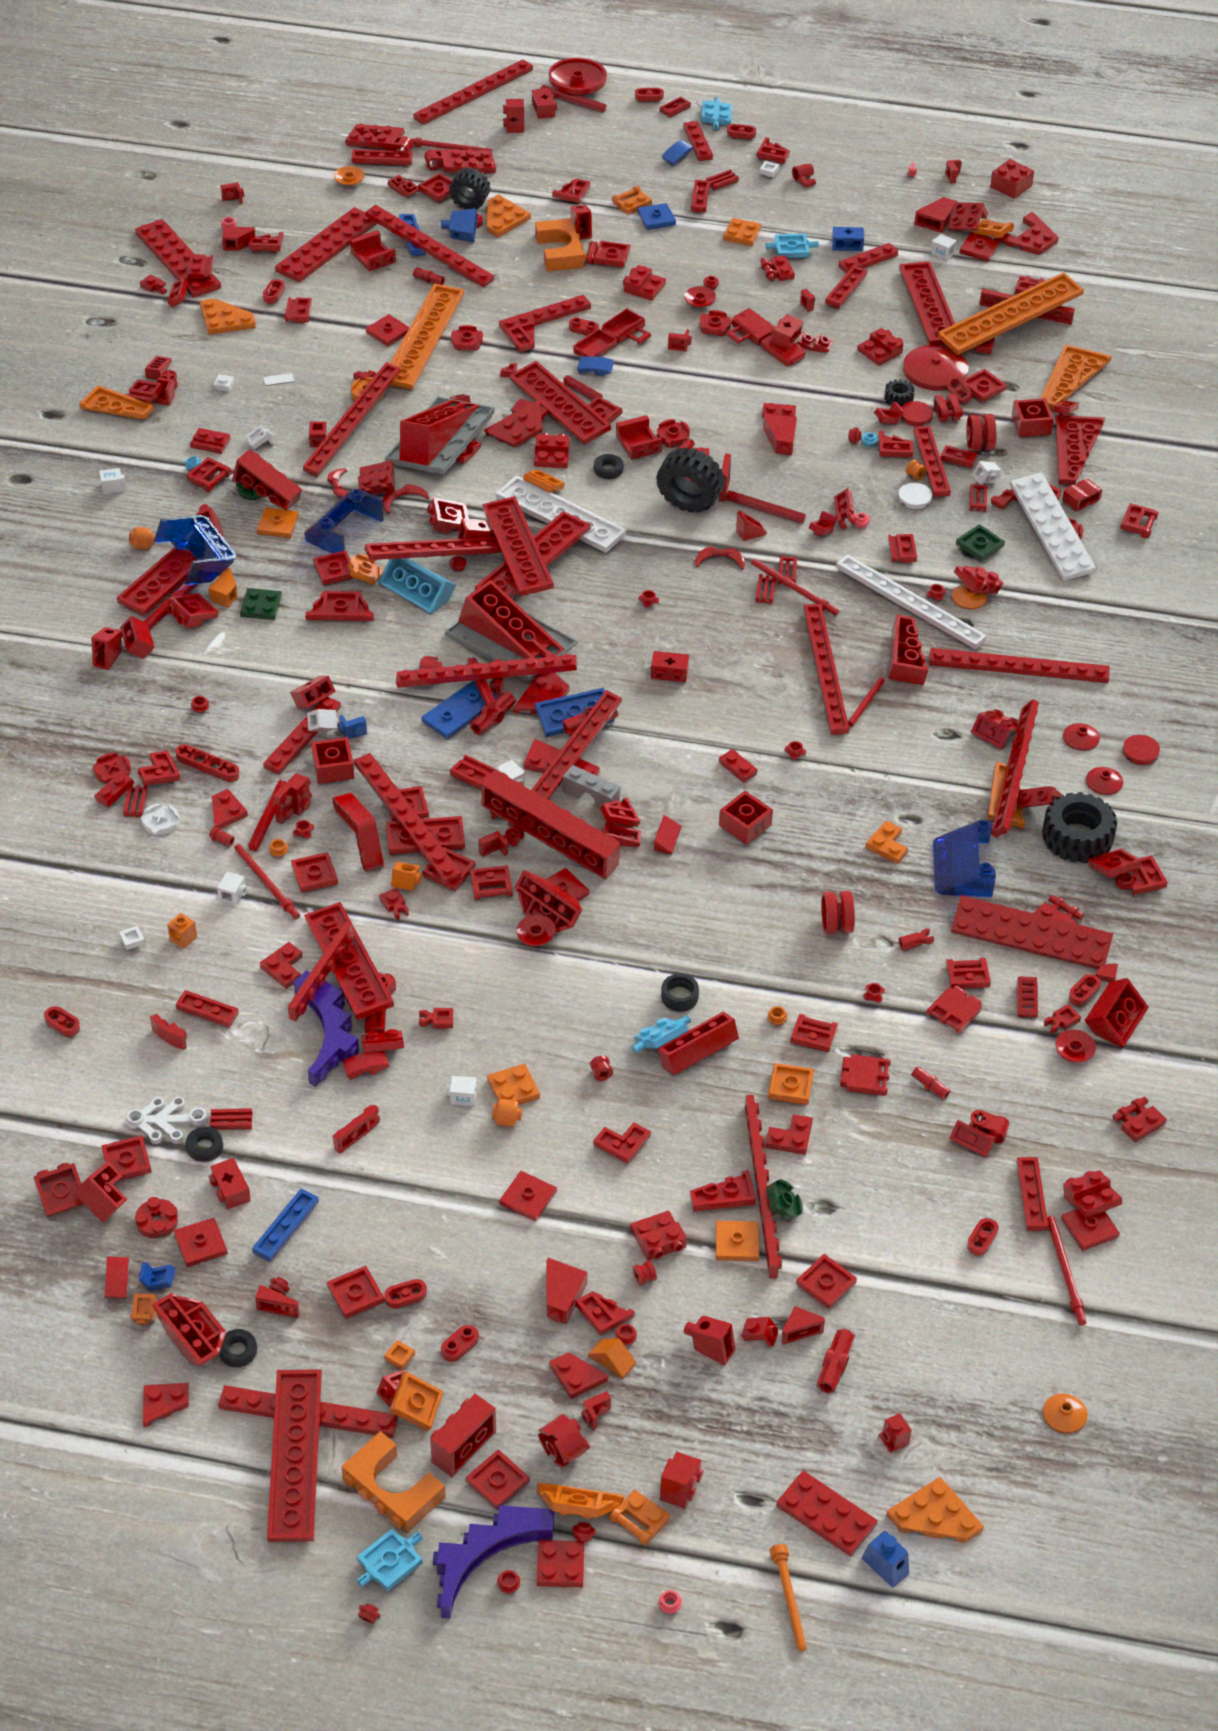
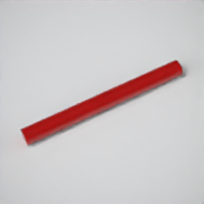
[848,677,885,727]

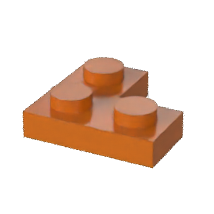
[865,820,908,864]

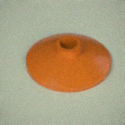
[334,166,365,185]
[952,584,987,609]
[1043,1393,1088,1433]

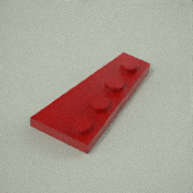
[523,739,600,776]

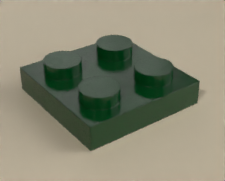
[956,524,1005,561]
[240,588,282,620]

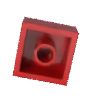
[990,159,1034,199]
[1012,398,1054,437]
[311,737,355,784]
[719,791,773,845]

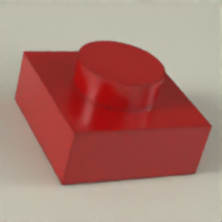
[800,289,815,312]

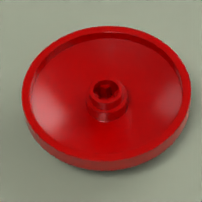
[549,58,607,95]
[903,345,968,391]

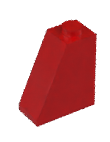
[914,197,958,233]
[763,413,797,455]
[546,1257,588,1324]

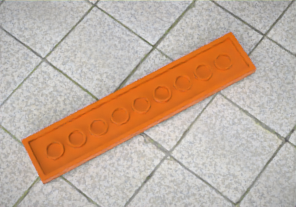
[938,272,1084,355]
[390,284,464,390]

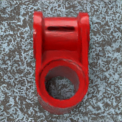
[969,1110,1010,1144]

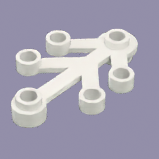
[125,1097,207,1145]

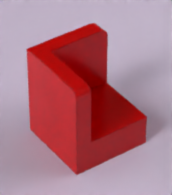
[154,378,175,406]

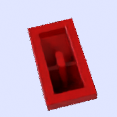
[736,510,767,541]
[781,1306,825,1345]

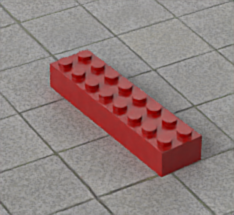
[481,769,620,880]

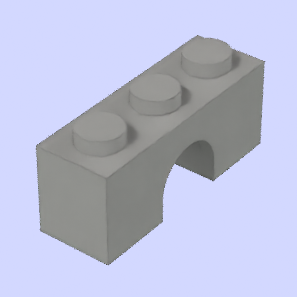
[563,765,621,809]

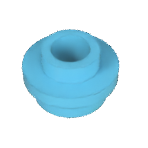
[862,432,878,447]
[185,456,201,470]

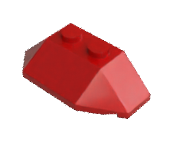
[515,870,582,933]
[152,1293,226,1366]

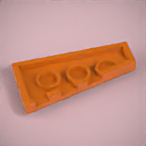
[79,385,154,420]
[987,761,1025,829]

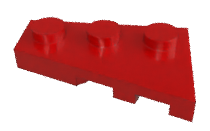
[690,1170,756,1212]

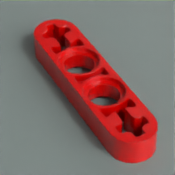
[175,744,240,782]

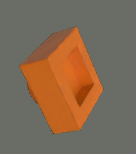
[384,1340,415,1370]

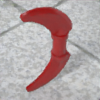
[327,468,362,499]
[383,484,429,514]
[695,546,745,570]

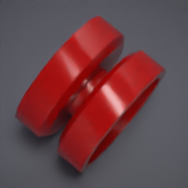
[966,414,997,452]
[821,890,855,934]

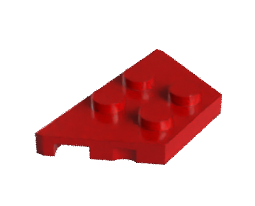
[484,399,543,448]
[305,591,374,621]
[513,673,570,714]

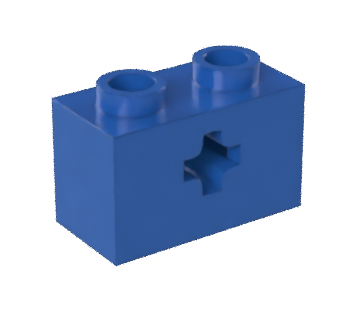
[832,227,864,251]

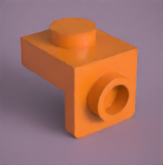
[130,1293,157,1325]

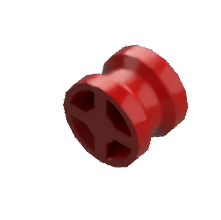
[160,370,178,389]
[590,1055,614,1081]
[632,1260,657,1286]

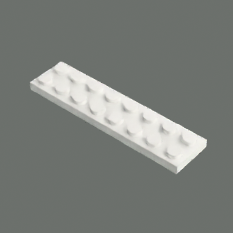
[1010,472,1096,581]
[496,475,626,553]

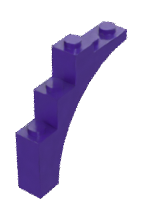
[294,970,359,1087]
[433,1505,555,1619]

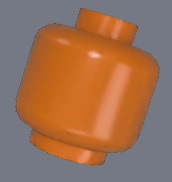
[129,527,155,550]
[492,1099,522,1127]

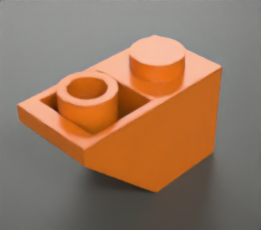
[208,567,238,608]

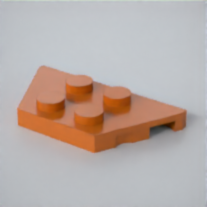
[536,1482,624,1519]

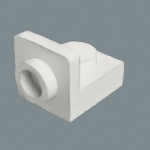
[245,424,275,450]

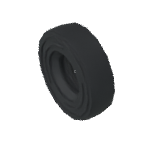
[593,454,624,479]
[185,1126,223,1162]
[219,1329,257,1367]

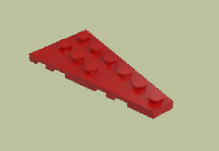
[1055,415,1105,485]

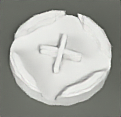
[898,483,932,509]
[141,804,179,835]

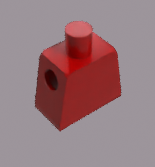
[570,205,592,240]
[457,519,494,556]
[91,627,123,670]
[683,1316,736,1366]

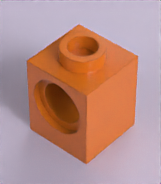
[391,862,422,891]
[167,913,197,949]

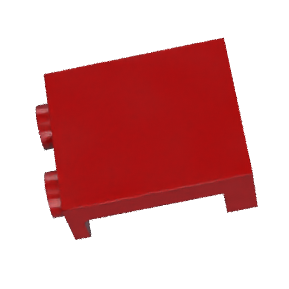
[350,230,396,272]
[616,415,662,460]

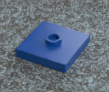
[638,203,676,230]

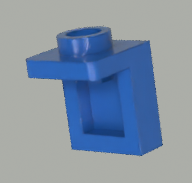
[337,715,367,739]
[139,1262,175,1292]

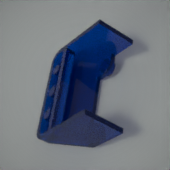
[304,489,384,553]
[154,515,236,585]

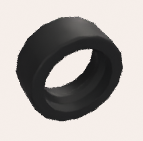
[661,973,699,1012]

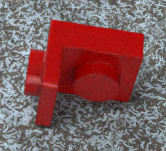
[945,159,962,184]
[220,182,245,203]
[668,329,692,352]
[376,1370,404,1407]
[581,1391,611,1430]

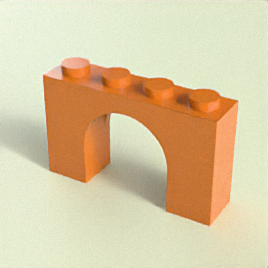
[535,218,586,272]
[341,1431,446,1533]

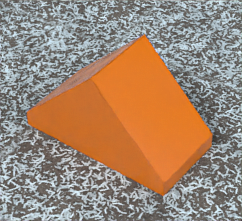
[588,1338,636,1379]

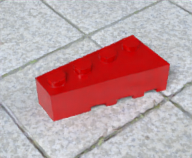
[232,449,302,511]
[888,614,929,686]

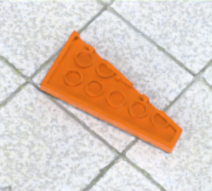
[1040,344,1112,410]

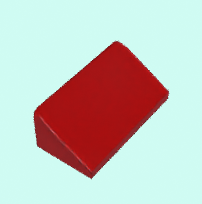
[654,815,682,854]

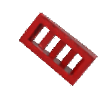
[145,356,172,380]
[602,822,641,847]
[1016,976,1038,1017]
[255,1285,300,1318]

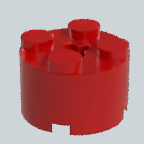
[538,1414,590,1468]

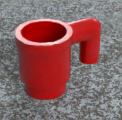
[792,163,816,187]
[419,656,442,669]

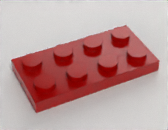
[386,816,465,855]
[776,1470,878,1557]

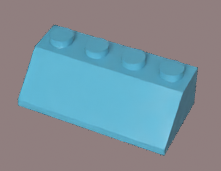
[378,558,456,613]

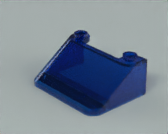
[933,820,996,897]

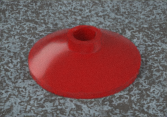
[684,286,716,307]
[1063,723,1100,751]
[1086,767,1123,795]
[516,915,556,946]
[1055,1029,1096,1063]

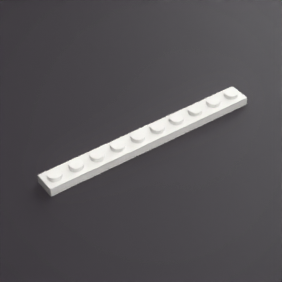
[836,554,987,649]

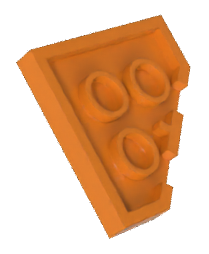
[487,194,531,238]
[200,299,256,335]
[886,1477,984,1543]

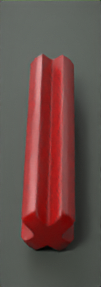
[563,375,603,400]

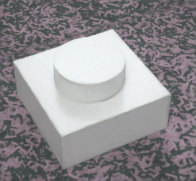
[759,161,779,177]
[213,374,235,392]
[119,926,145,951]

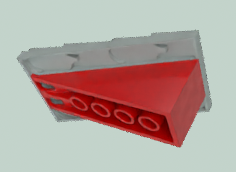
[385,396,495,475]
[444,579,578,681]

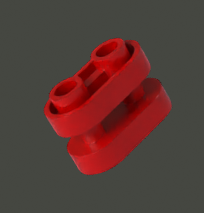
[933,394,963,422]

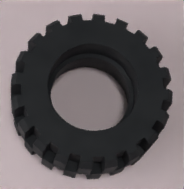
[656,447,725,513]
[1042,792,1117,863]

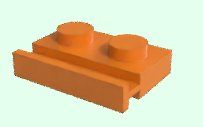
[523,470,565,493]

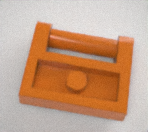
[611,186,652,215]
[973,219,1014,238]
[609,1489,670,1546]

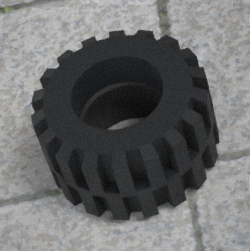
[449,167,491,210]

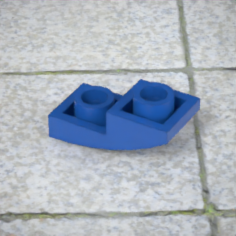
[662,140,693,166]
[577,356,614,376]

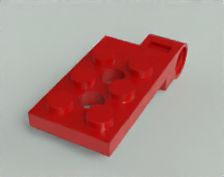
[345,124,413,151]
[424,149,496,173]

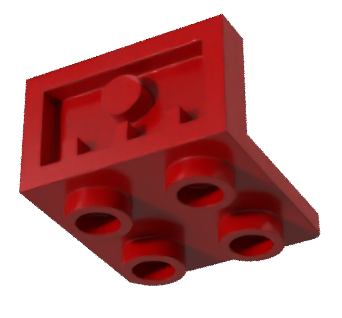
[948,202,988,231]
[970,709,1018,749]

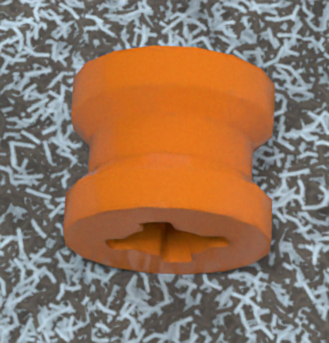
[905,459,927,481]

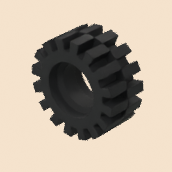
[884,379,915,407]

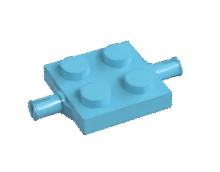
[701,97,732,131]
[765,234,819,258]
[631,1015,691,1054]
[356,1528,423,1592]

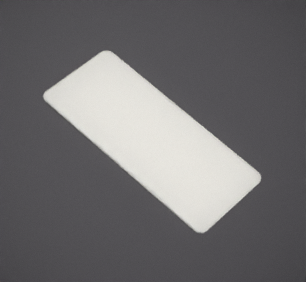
[263,373,294,385]

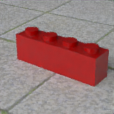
[658,1011,739,1075]

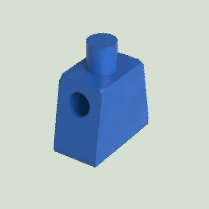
[441,209,478,242]
[861,1531,909,1588]

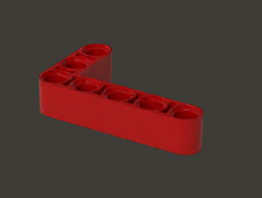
[332,792,384,872]

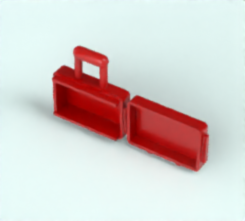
[573,308,651,357]
[726,308,806,367]

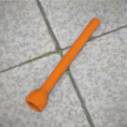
[769,1544,807,1652]

